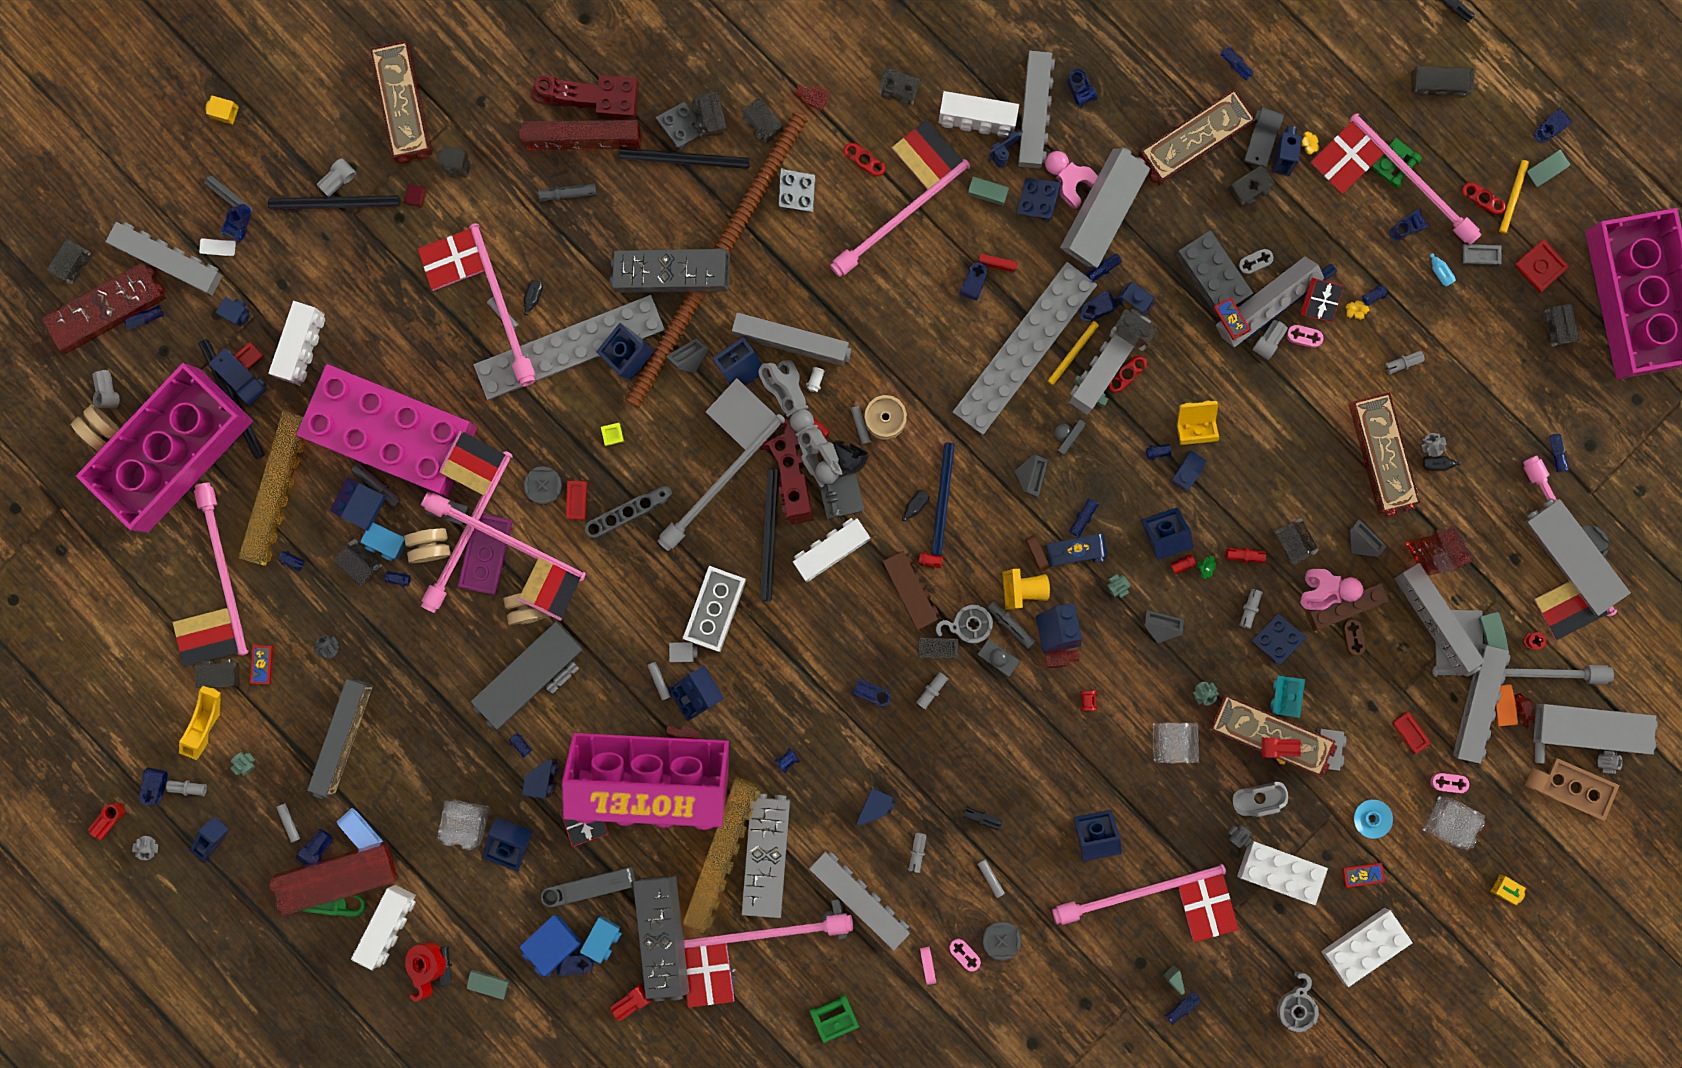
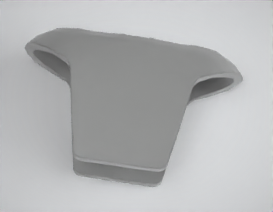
[1233,782,1288,817]

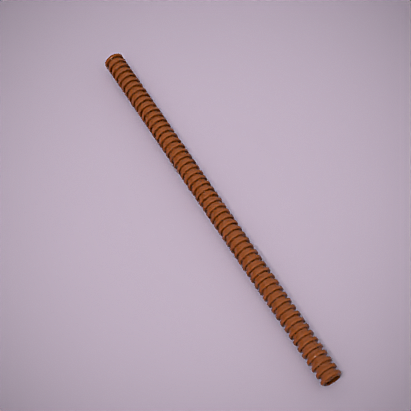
[625,112,808,407]

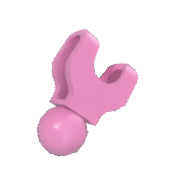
[1045,151,1098,209]
[1300,569,1363,610]

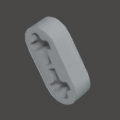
[1238,249,1274,275]

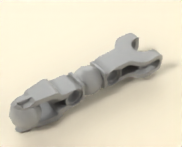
[759,360,842,487]

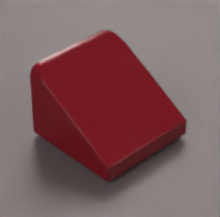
[403,185,427,208]

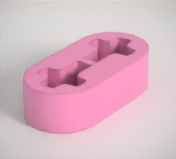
[1286,325,1323,348]
[1430,773,1469,793]
[949,938,981,971]
[920,947,936,985]

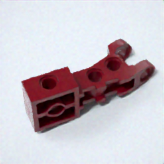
[530,75,639,121]
[760,414,814,525]

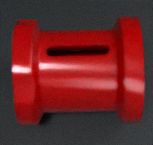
[1523,632,1546,650]
[1080,691,1098,711]

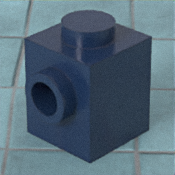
[216,296,250,327]

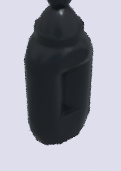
[524,280,543,316]
[1423,456,1461,471]
[902,490,930,522]

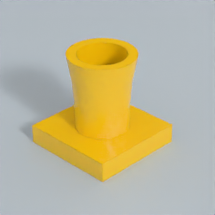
[1002,569,1050,610]

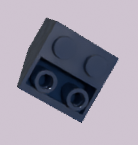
[712,336,762,386]
[668,666,724,721]
[522,758,560,799]

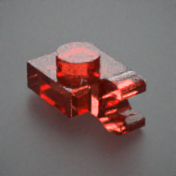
[795,85,830,111]
[1046,649,1080,668]
[1514,693,1535,729]
[666,725,701,739]

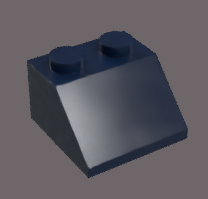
[596,323,654,380]
[330,477,386,531]
[1141,508,1194,560]
[1036,603,1082,653]
[1074,810,1122,861]
[482,818,533,872]

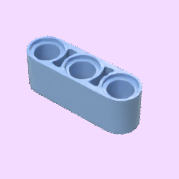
[337,808,388,863]

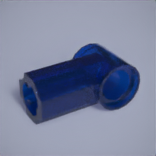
[853,679,892,706]
[296,829,334,870]

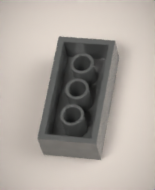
[1175,230,1253,318]

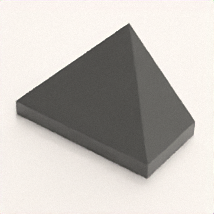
[666,338,708,373]
[1015,455,1048,497]
[1350,519,1386,557]
[1144,610,1184,643]

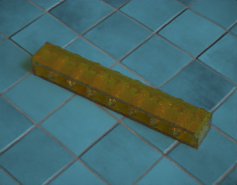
[238,411,305,566]
[682,777,760,933]

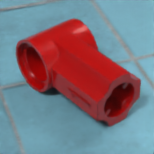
[1261,737,1301,758]
[88,802,125,840]
[610,984,652,1021]

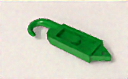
[288,890,366,917]

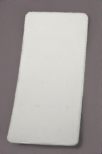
[199,238,236,256]

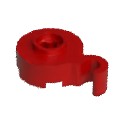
[405,942,446,1002]

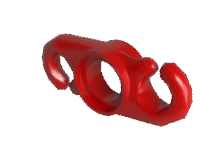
[843,143,886,176]
[1462,183,1506,214]
[1108,356,1147,393]

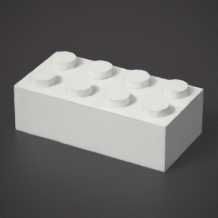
[938,91,1019,138]
[268,301,325,386]
[793,518,870,583]
[683,566,746,652]
[1237,841,1328,905]
[351,885,416,970]
[1321,908,1412,987]

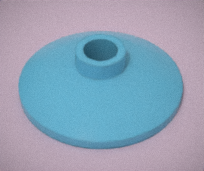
[1354,799,1393,839]

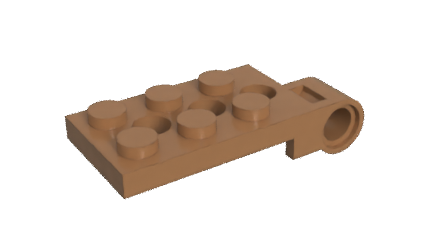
[1525,758,1620,821]

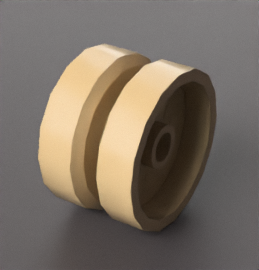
[864,395,907,440]
[71,404,120,452]
[404,528,451,564]
[503,593,551,625]

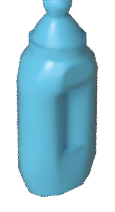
[1430,253,1456,287]

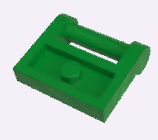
[1371,138,1422,188]
[810,994,859,1043]

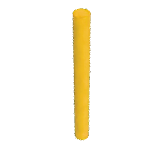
[1499,160,1529,234]
[1047,321,1099,386]

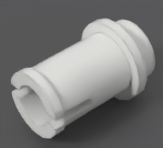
[806,367,825,393]

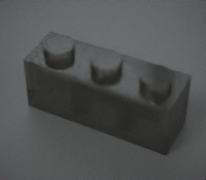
[1411,67,1473,98]

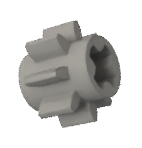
[1421,433,1447,457]
[1598,750,1622,774]
[132,836,158,860]

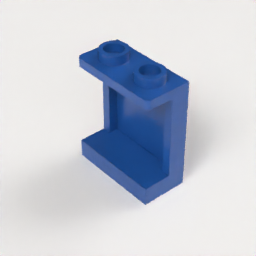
[519,915,583,977]

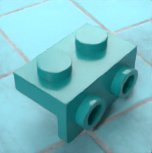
[1271,675,1305,718]

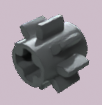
[314,635,339,659]
[1228,824,1252,848]

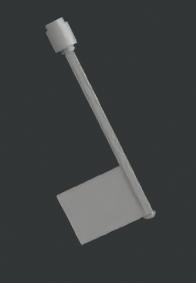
[657,378,785,551]
[1432,610,1614,684]

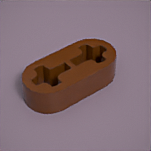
[1025,535,1049,572]
[1343,620,1366,656]

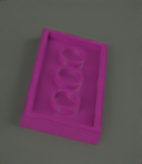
[458,514,513,595]

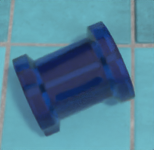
[775,748,800,773]

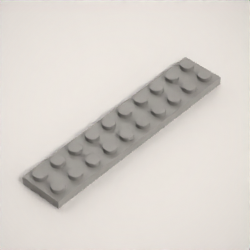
[952,262,1097,436]
[473,295,665,401]

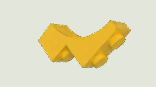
[179,686,221,760]

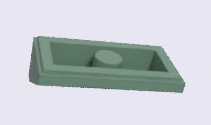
[967,177,1009,206]
[1164,965,1185,995]
[466,970,509,1000]

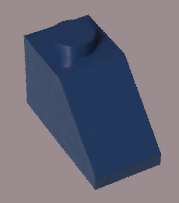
[1169,450,1207,492]
[856,788,895,825]
[189,817,229,862]

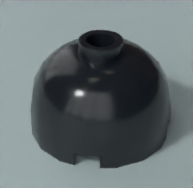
[833,440,869,475]

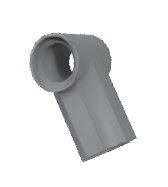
[317,158,356,197]
[1252,320,1288,360]
[93,370,120,409]

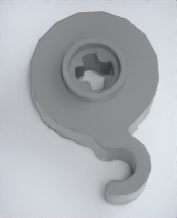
[936,605,993,643]
[1277,972,1319,1032]

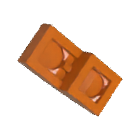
[1495,684,1518,726]

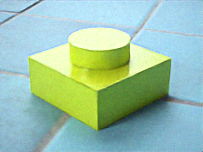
[601,423,624,446]

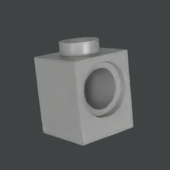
[669,642,698,662]

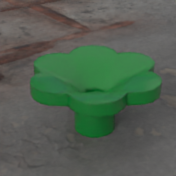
[1197,556,1216,579]

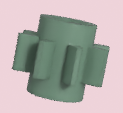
[1107,574,1131,598]
[1193,682,1219,705]
[230,752,255,776]

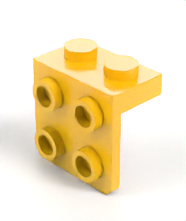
[1176,401,1219,445]

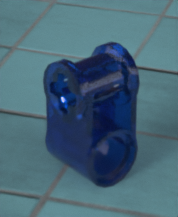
[1067,69,1098,108]
[1534,107,1573,143]
[221,204,251,243]
[1390,209,1430,241]
[959,262,987,301]
[1080,290,1118,322]
[139,767,168,805]
[557,954,595,976]

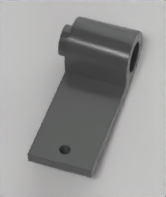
[1244,107,1284,169]

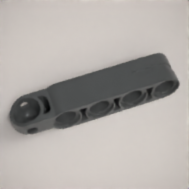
[585,486,673,539]
[541,867,635,907]

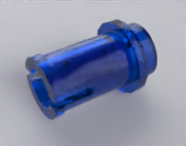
[1362,285,1388,306]
[1146,443,1171,460]
[278,551,305,571]
[385,571,411,588]
[509,733,532,758]

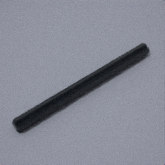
[618,148,750,169]
[268,195,400,210]
[199,339,265,459]
[760,468,779,601]

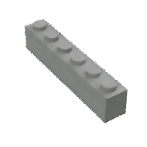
[1018,51,1055,169]
[105,222,222,296]
[1216,256,1324,347]
[1069,308,1151,415]
[1453,644,1510,764]
[809,851,910,950]

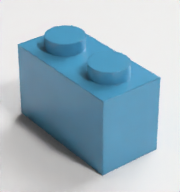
[360,523,406,561]
[580,916,622,963]

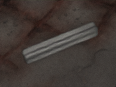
[204,176,253,217]

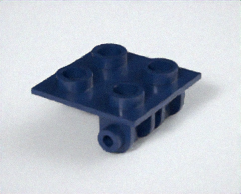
[988,130,1023,168]
[1016,178,1061,222]
[1252,614,1307,665]

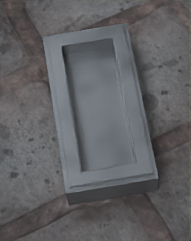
[1461,244,1501,266]

